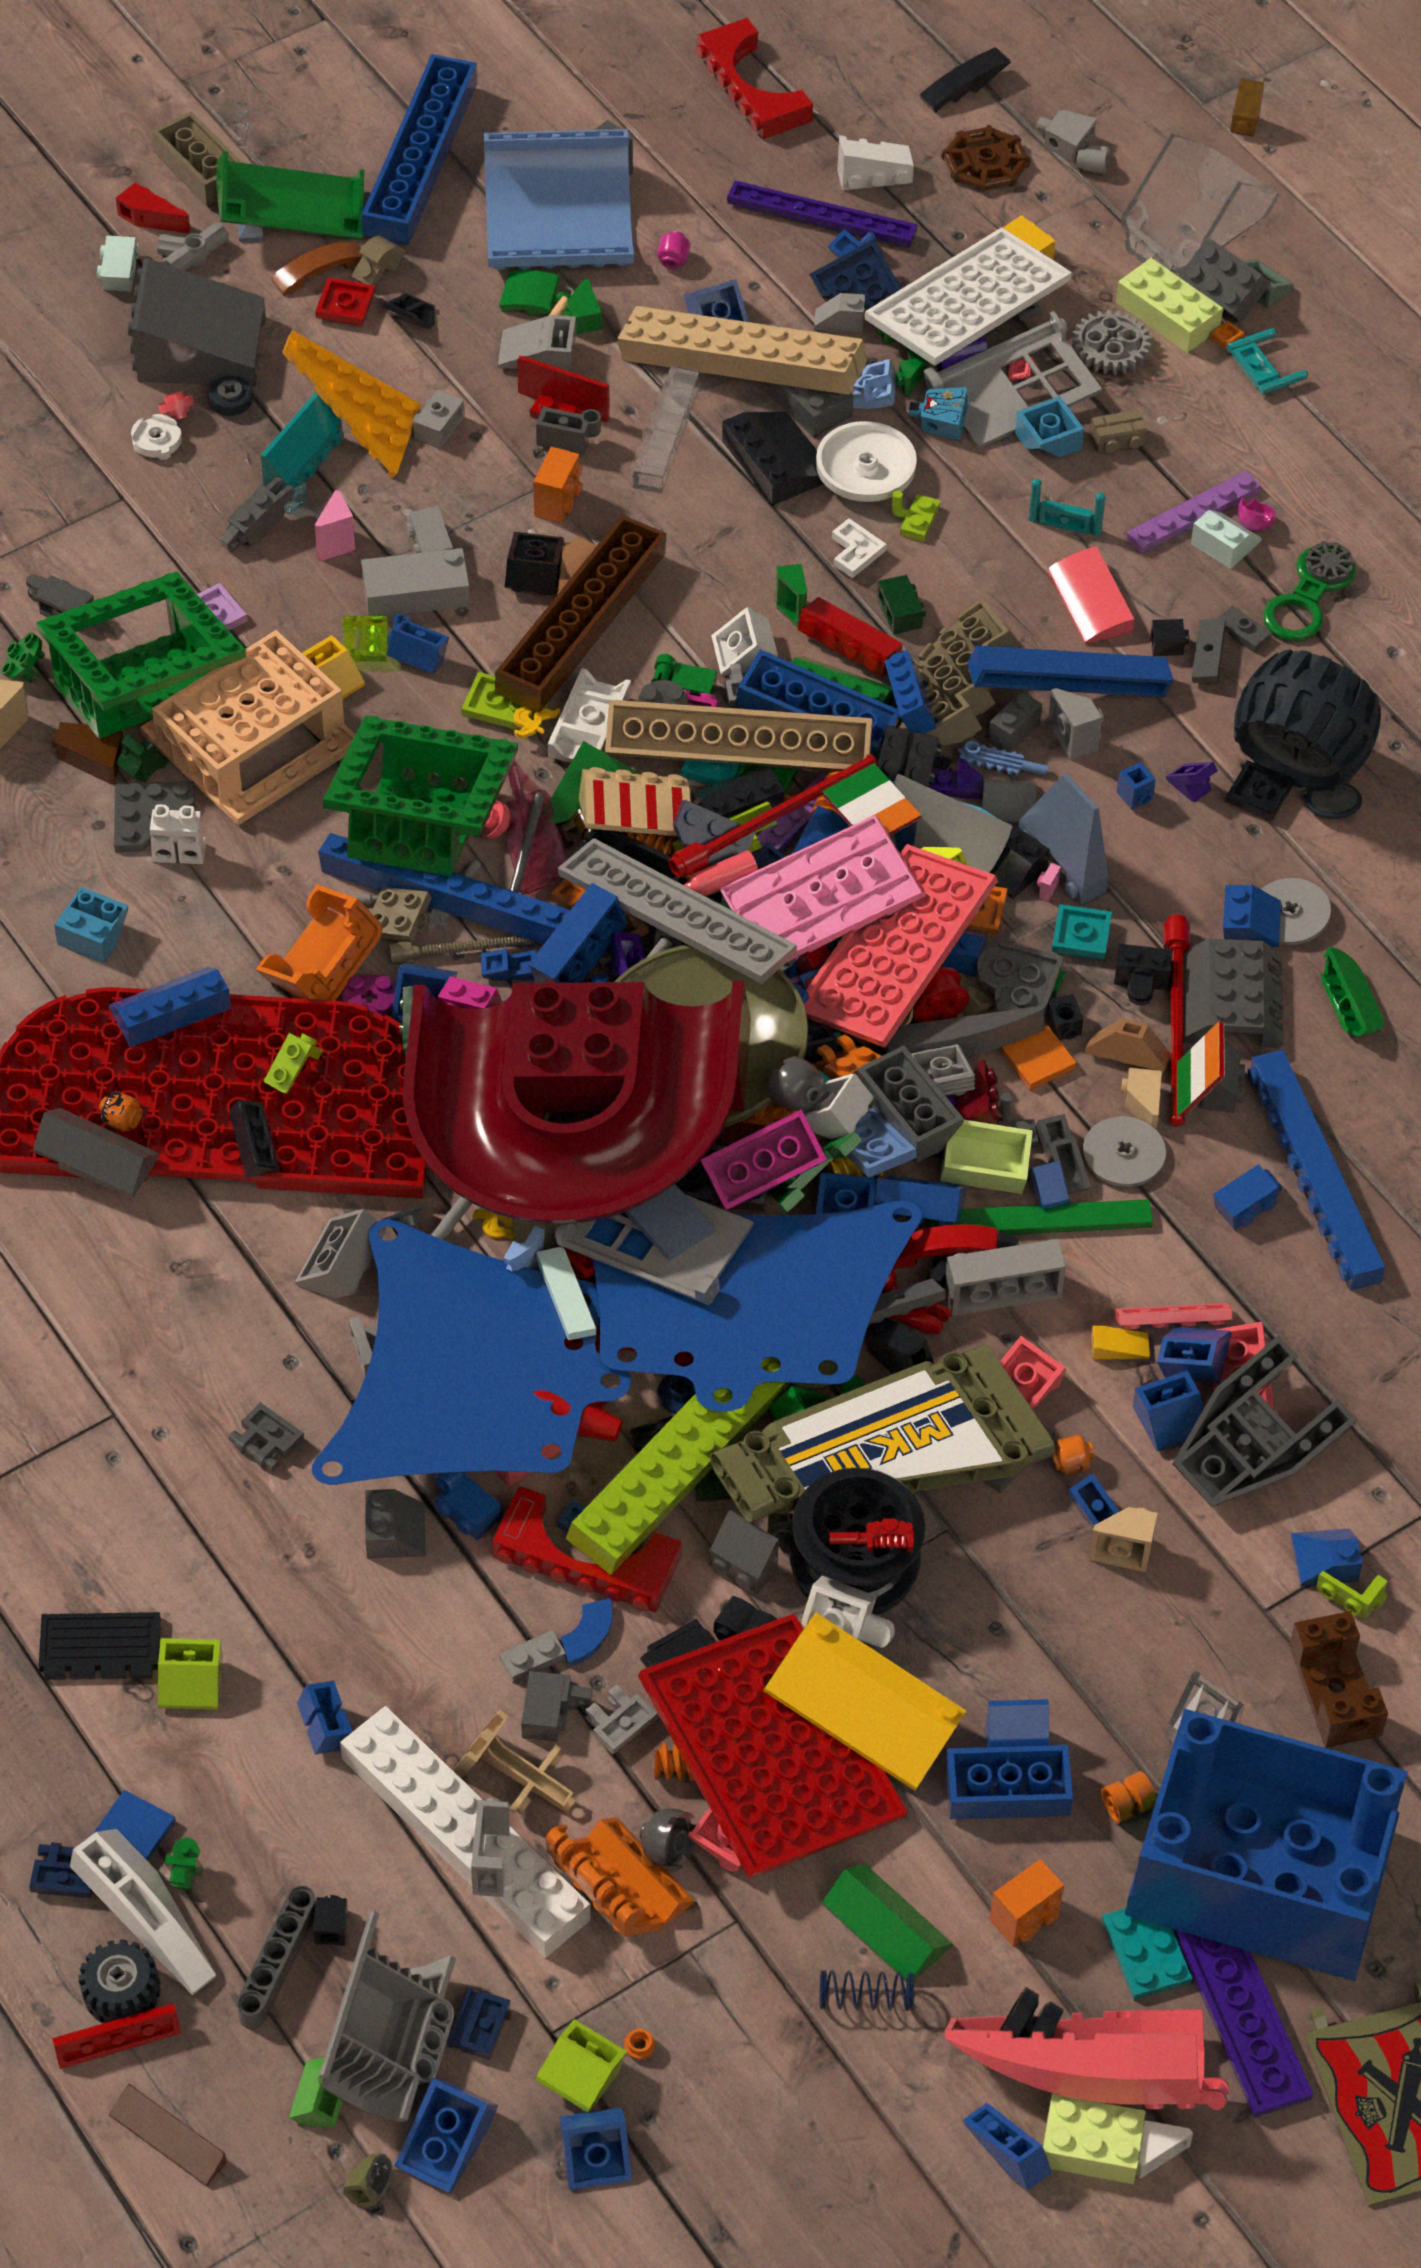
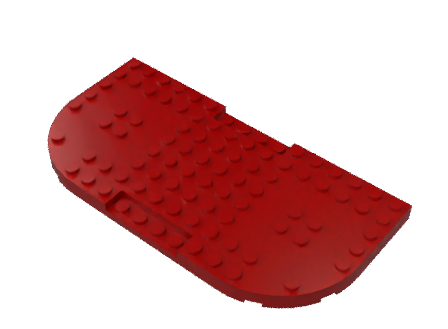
[0,987,427,1199]

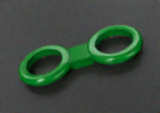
[1262,547,1356,642]

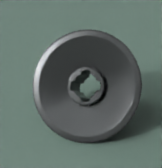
[381,1203,428,1226]

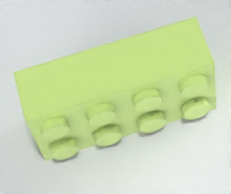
[1116,258,1223,353]

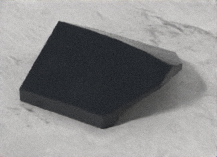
[384,293,435,328]

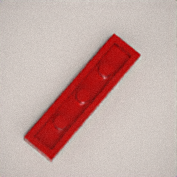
[52,2003,181,2069]

